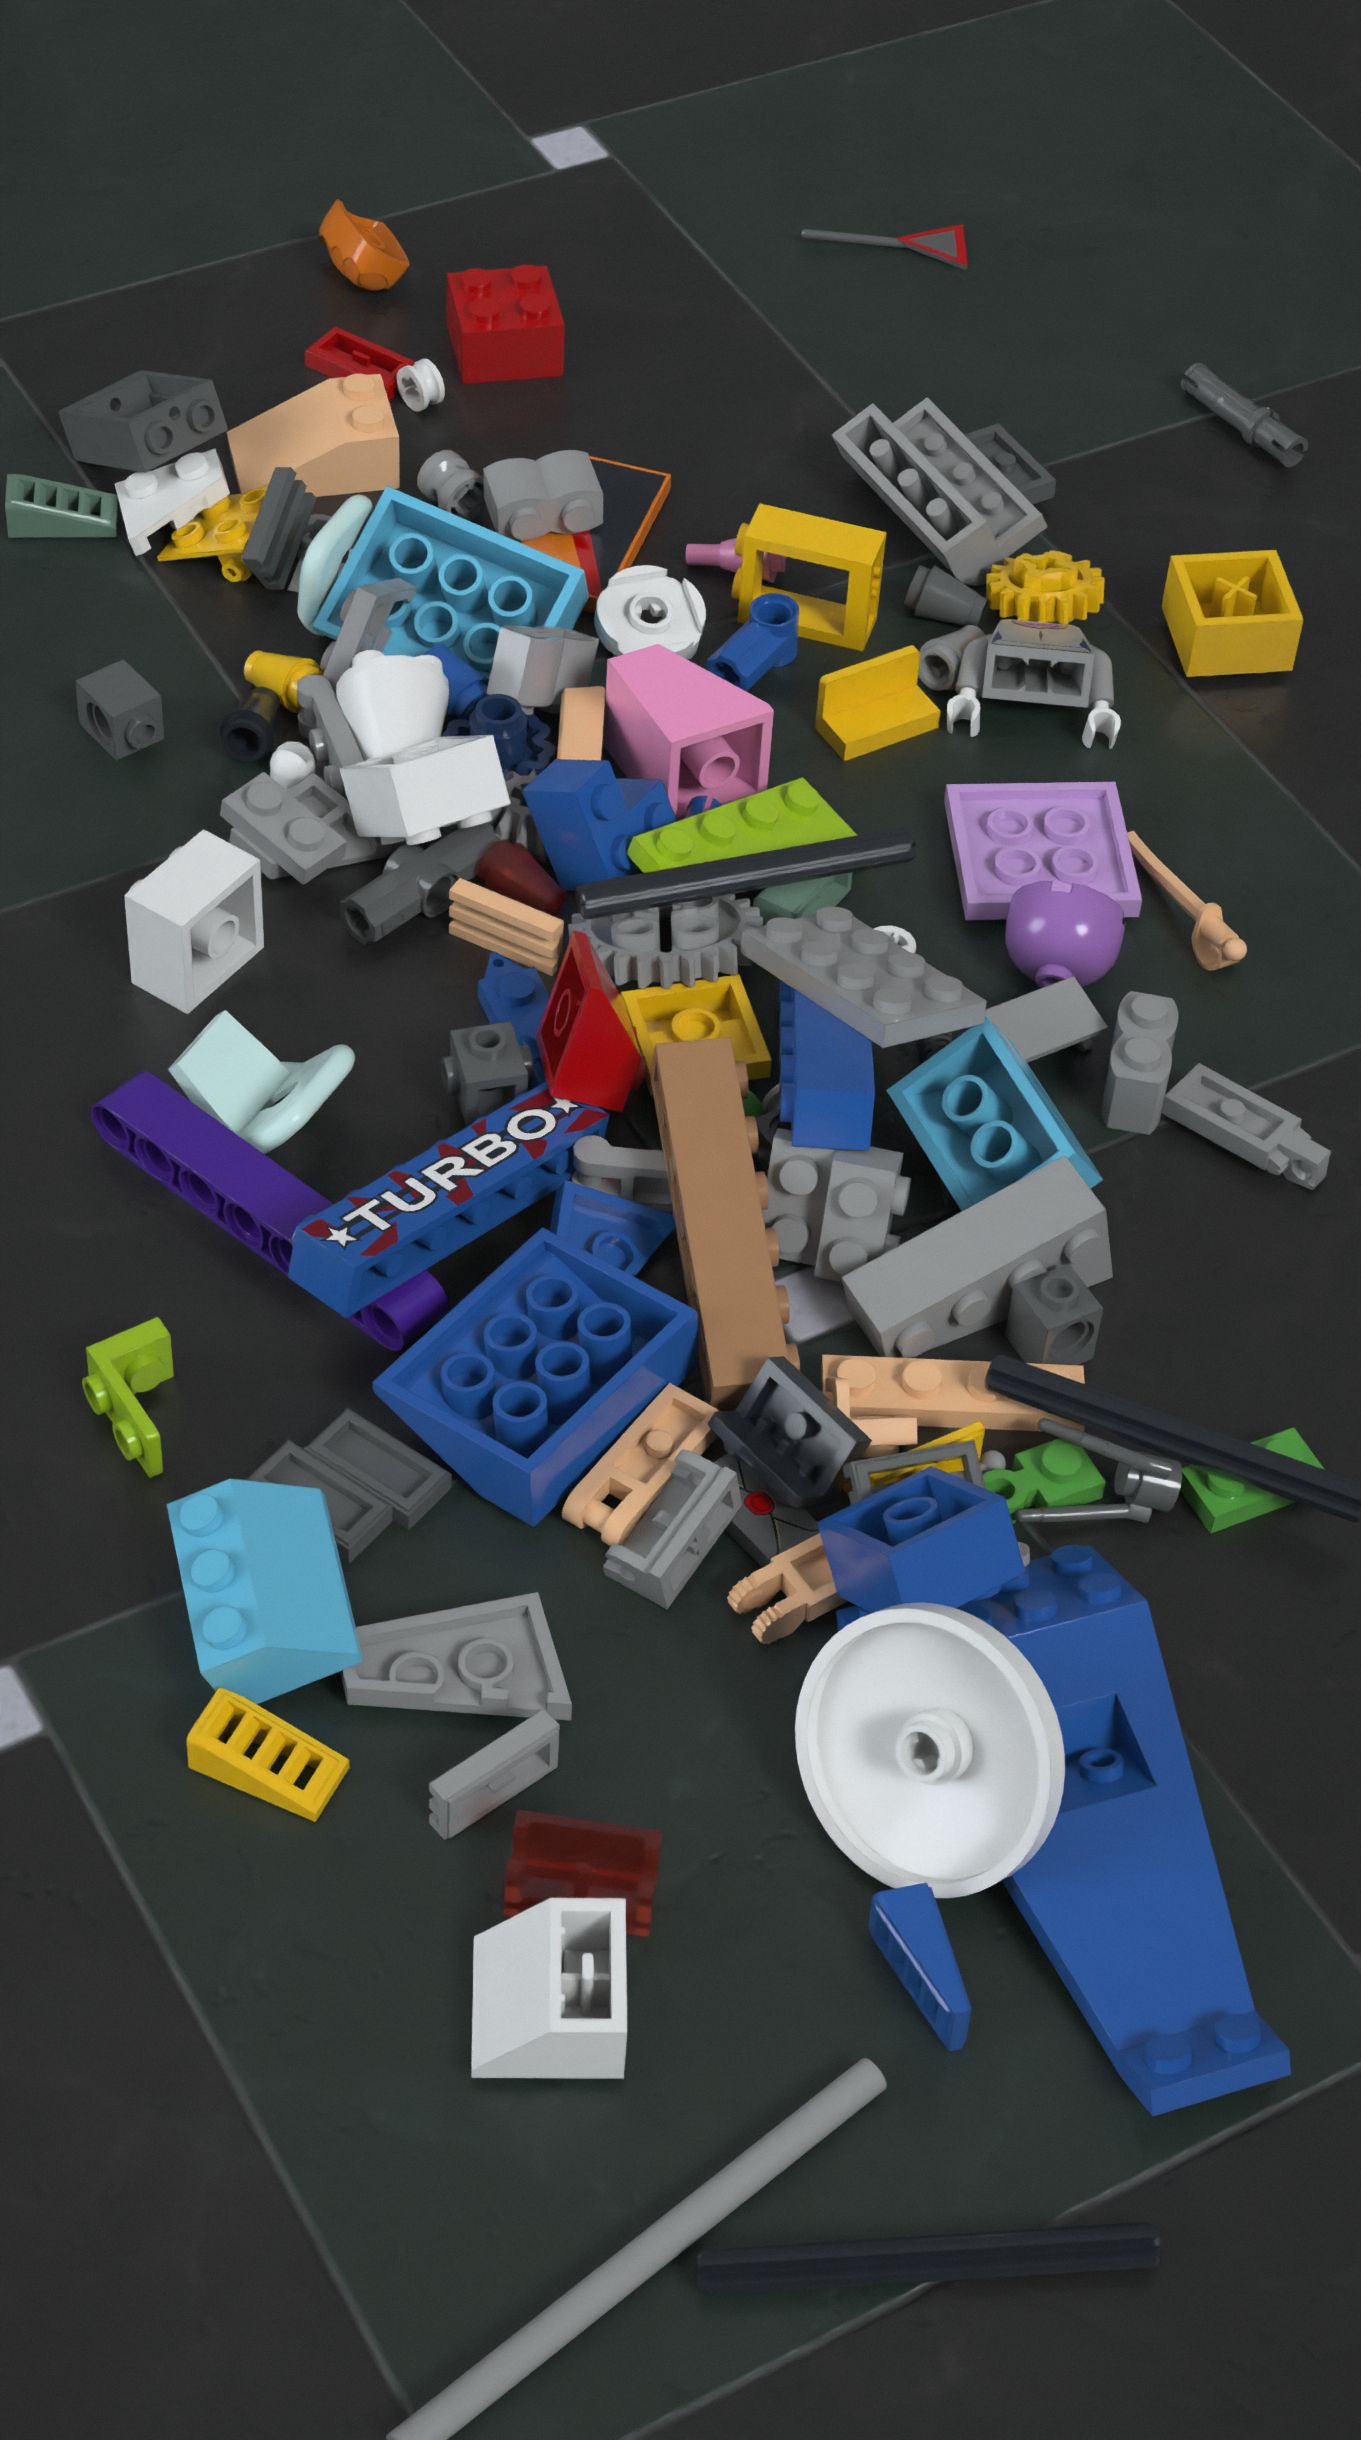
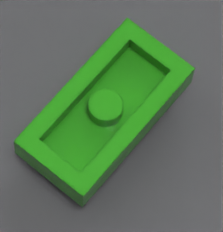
[1180,1427,1325,1534]

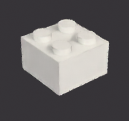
[340,735,511,845]
[124,829,264,1014]

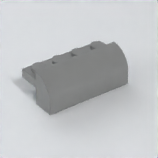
[831,397,1047,586]

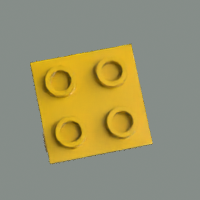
[157,487,268,582]

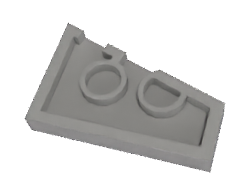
[339,1592,572,1721]

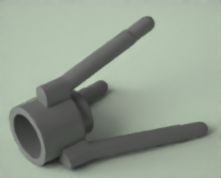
[1015,1418,1182,1523]

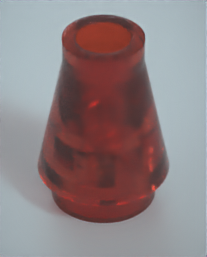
[478,839,567,916]

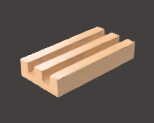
[449,878,564,976]

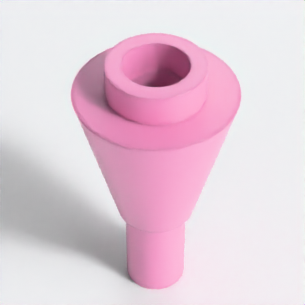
[686,538,787,583]

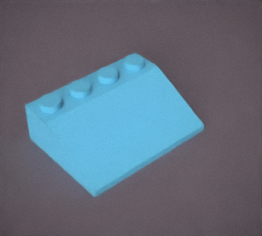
[312,486,589,678]

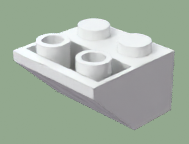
[471,1898,627,2079]

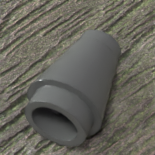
[903,565,988,627]

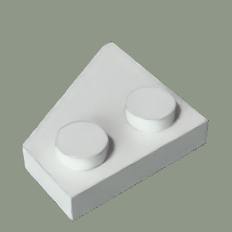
[115,448,230,556]

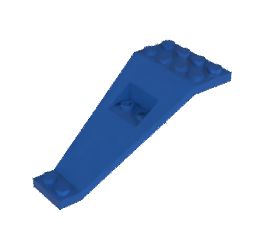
[836,1545,1291,2117]

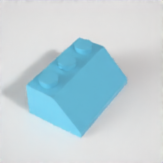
[887,1016,1103,1211]
[167,1479,364,1704]

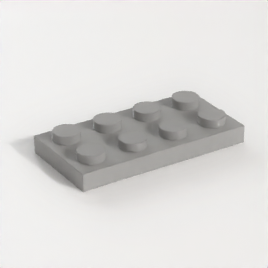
[740,907,987,1048]

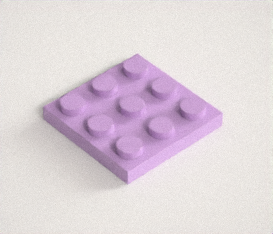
[944,782,1142,920]

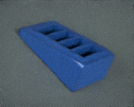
[868,1882,972,2052]

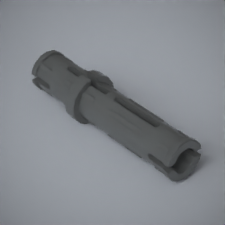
[1181,362,1308,468]

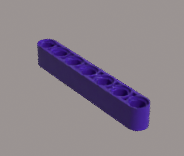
[91,1071,449,1351]

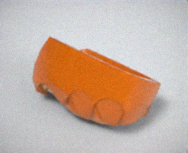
[319,199,410,291]

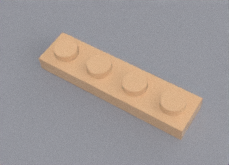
[821,1354,1085,1432]

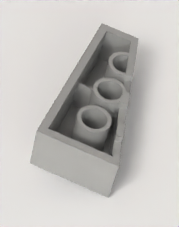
[842,1155,1113,1358]

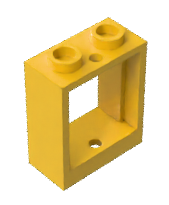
[732,503,886,651]

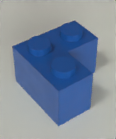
[522,759,677,891]

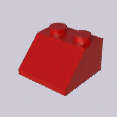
[535,930,646,1112]

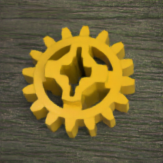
[986,550,1105,625]

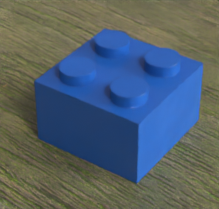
[817,1466,1025,1613]

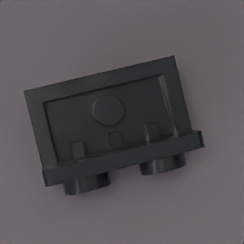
[708,1356,872,1508]

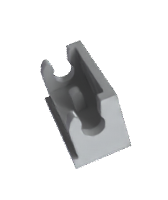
[966,976,1108,1063]
[603,1449,742,1609]

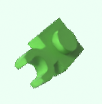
[983,1438,1106,1524]

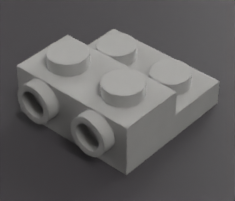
[762,1128,911,1282]

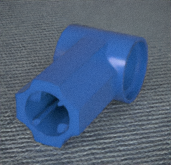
[707,593,799,692]

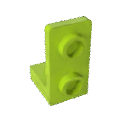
[82,1317,174,1478]

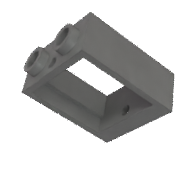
[58,370,228,473]

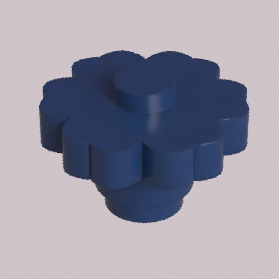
[441,694,556,780]

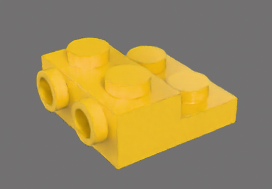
[621,974,772,1096]

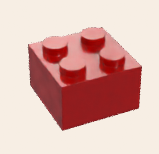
[447,265,565,384]

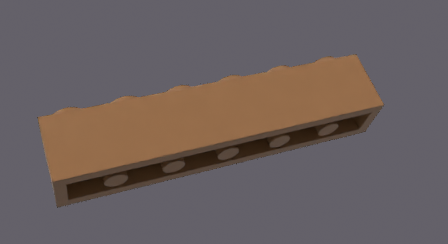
[650,1037,800,1411]

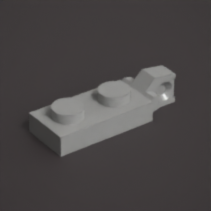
[1162,1063,1331,1190]

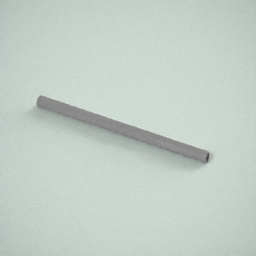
[386,2058,887,2440]

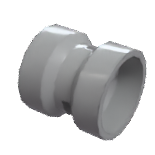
[417,450,486,521]

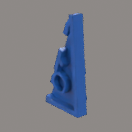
[550,1180,676,1277]

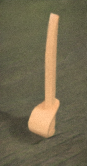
[1127,831,1247,971]

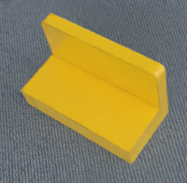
[815,645,941,761]

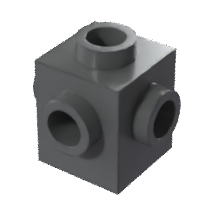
[441,1021,534,1126]

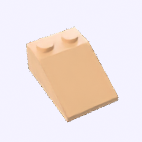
[226,374,400,497]

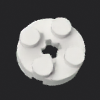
[594,565,706,660]

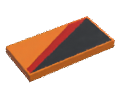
[522,456,671,614]

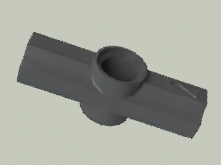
[340,822,502,946]

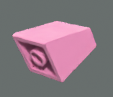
[604,644,774,821]

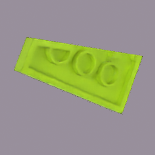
[626,777,857,873]

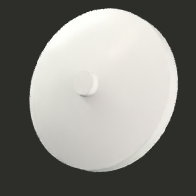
[795,1602,1065,1898]

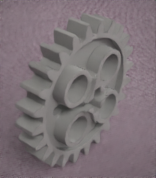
[568,893,763,989]

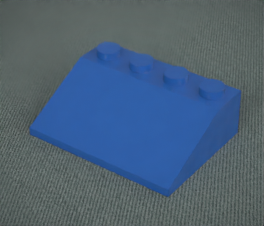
[372,1227,699,1527]

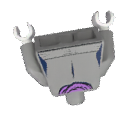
[947,619,1121,749]

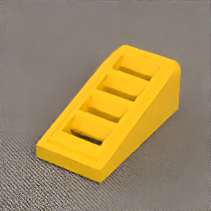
[186,1687,350,1822]

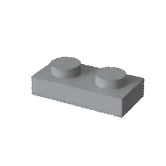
[220,772,347,885]

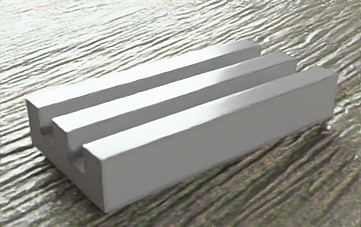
[429,1709,560,1840]

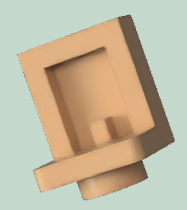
[822,1377,918,1458]

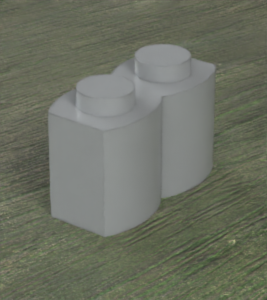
[483,450,603,542]
[486,625,599,715]
[1101,991,1179,1135]

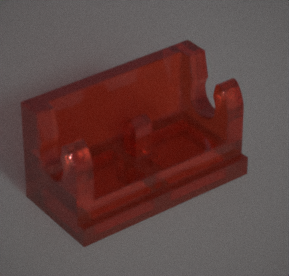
[503,1809,663,1937]

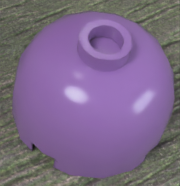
[1005,881,1126,988]

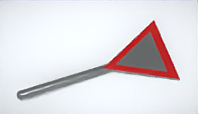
[801,224,968,270]

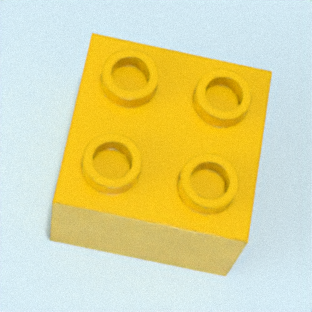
[1161,550,1304,677]

